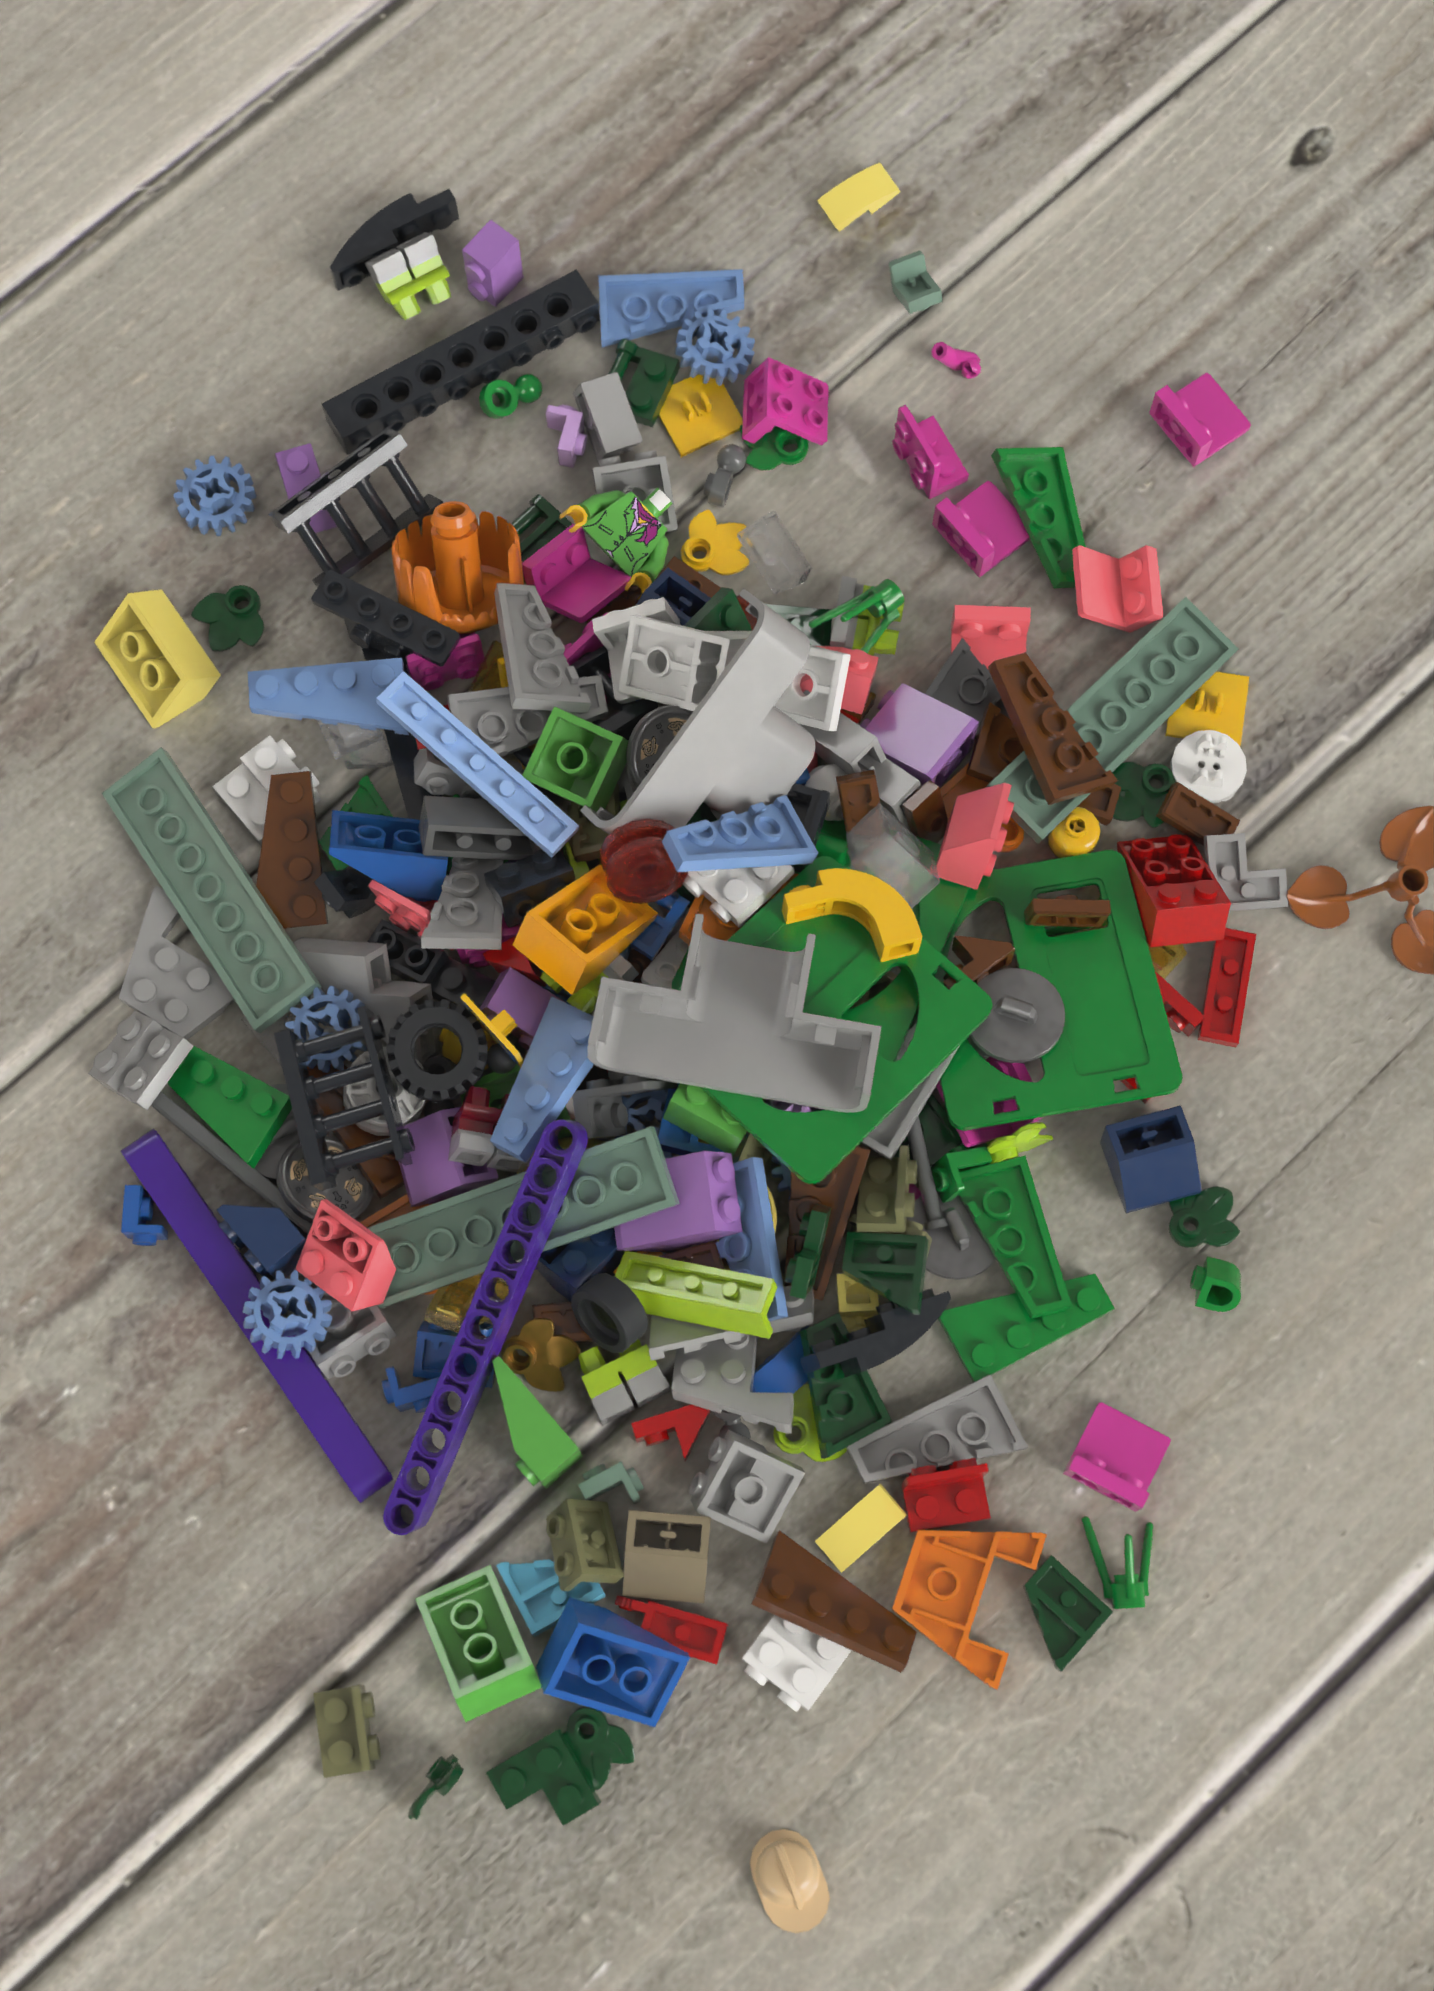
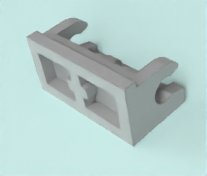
[573,372,643,461]

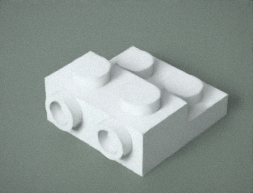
[212,735,321,846]
[681,865,795,928]
[742,1615,852,1712]

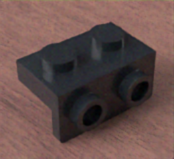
[484,850,576,927]

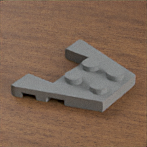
[119,885,235,1040]
[671,1327,801,1433]

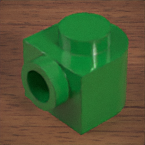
[1190,1256,1241,1312]

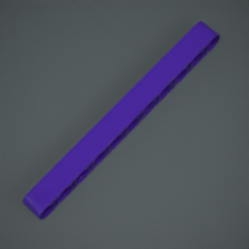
[383,1120,588,1535]
[121,1128,394,1503]

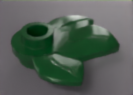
[191,585,264,652]
[1112,761,1176,828]
[1169,1186,1240,1248]
[563,1706,635,1790]
[408,1754,464,1820]

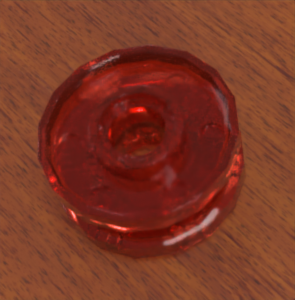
[600,818,688,904]

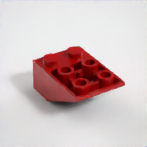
[1117,835,1231,947]

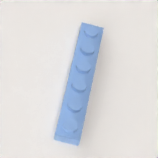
[376,671,579,858]

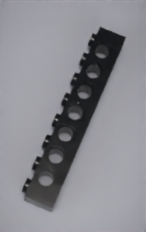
[322,269,600,455]

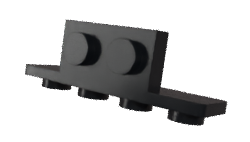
[311,570,460,666]

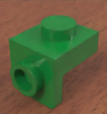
[931,1145,992,1203]

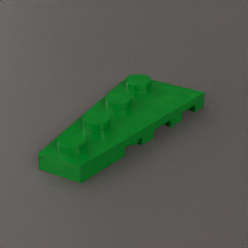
[991,447,1086,589]
[167,1046,292,1169]
[958,1155,1072,1319]
[938,1274,1115,1383]

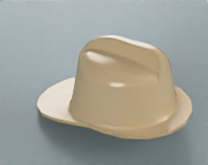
[750,1829,830,1933]

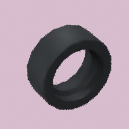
[571,1273,648,1353]

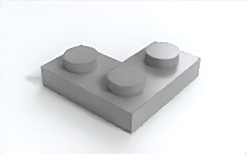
[1204,833,1288,911]

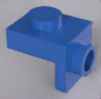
[382,1366,439,1413]

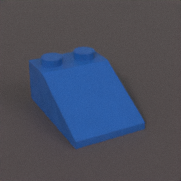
[329,810,448,902]
[536,1597,690,1727]

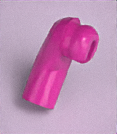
[932,342,981,379]

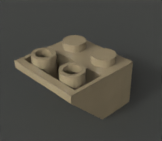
[622,1510,711,1604]

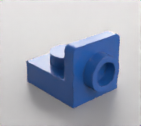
[121,1185,168,1246]

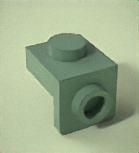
[889,251,943,314]
[578,1461,644,1505]

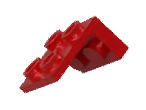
[901,1458,991,1533]

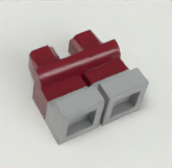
[448,1086,533,1173]

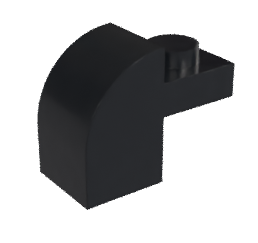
[314,866,388,918]

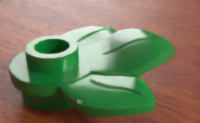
[740,425,808,471]

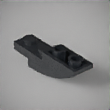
[330,189,459,291]
[367,919,496,1012]
[800,1288,952,1377]

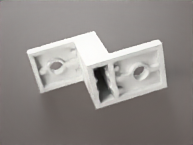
[618,615,851,731]

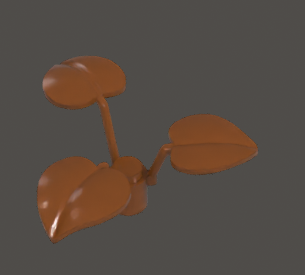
[1286,806,1434,975]

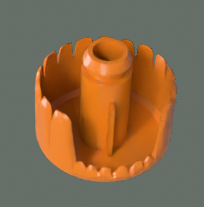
[391,501,524,634]

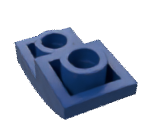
[753,1325,810,1394]

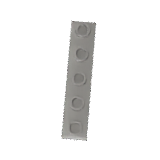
[800,690,921,834]
[293,937,440,1065]

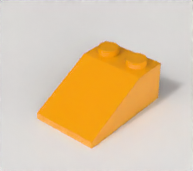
[513,864,658,995]

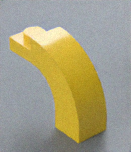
[782,868,923,962]

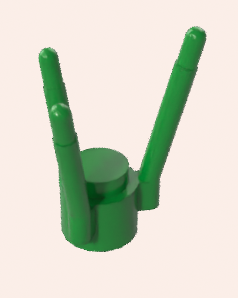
[808,579,905,653]
[1082,1516,1153,1609]

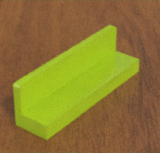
[615,1251,778,1339]

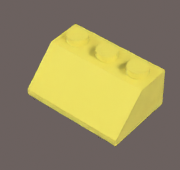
[94,589,221,728]

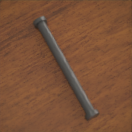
[907,1116,948,1231]

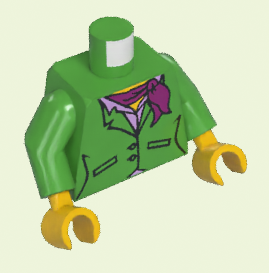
[560,487,673,600]

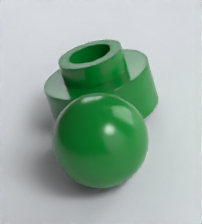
[479,374,542,419]

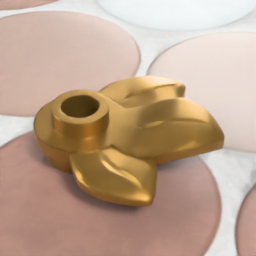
[501,1318,581,1392]

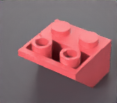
[933,783,1014,890]
[295,1199,396,1311]

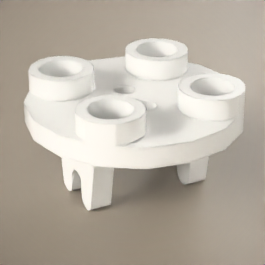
[1170,730,1247,803]

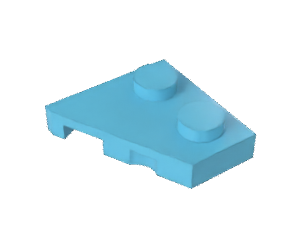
[496,1560,606,1637]

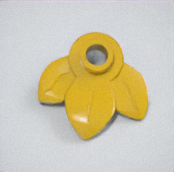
[681,509,749,575]

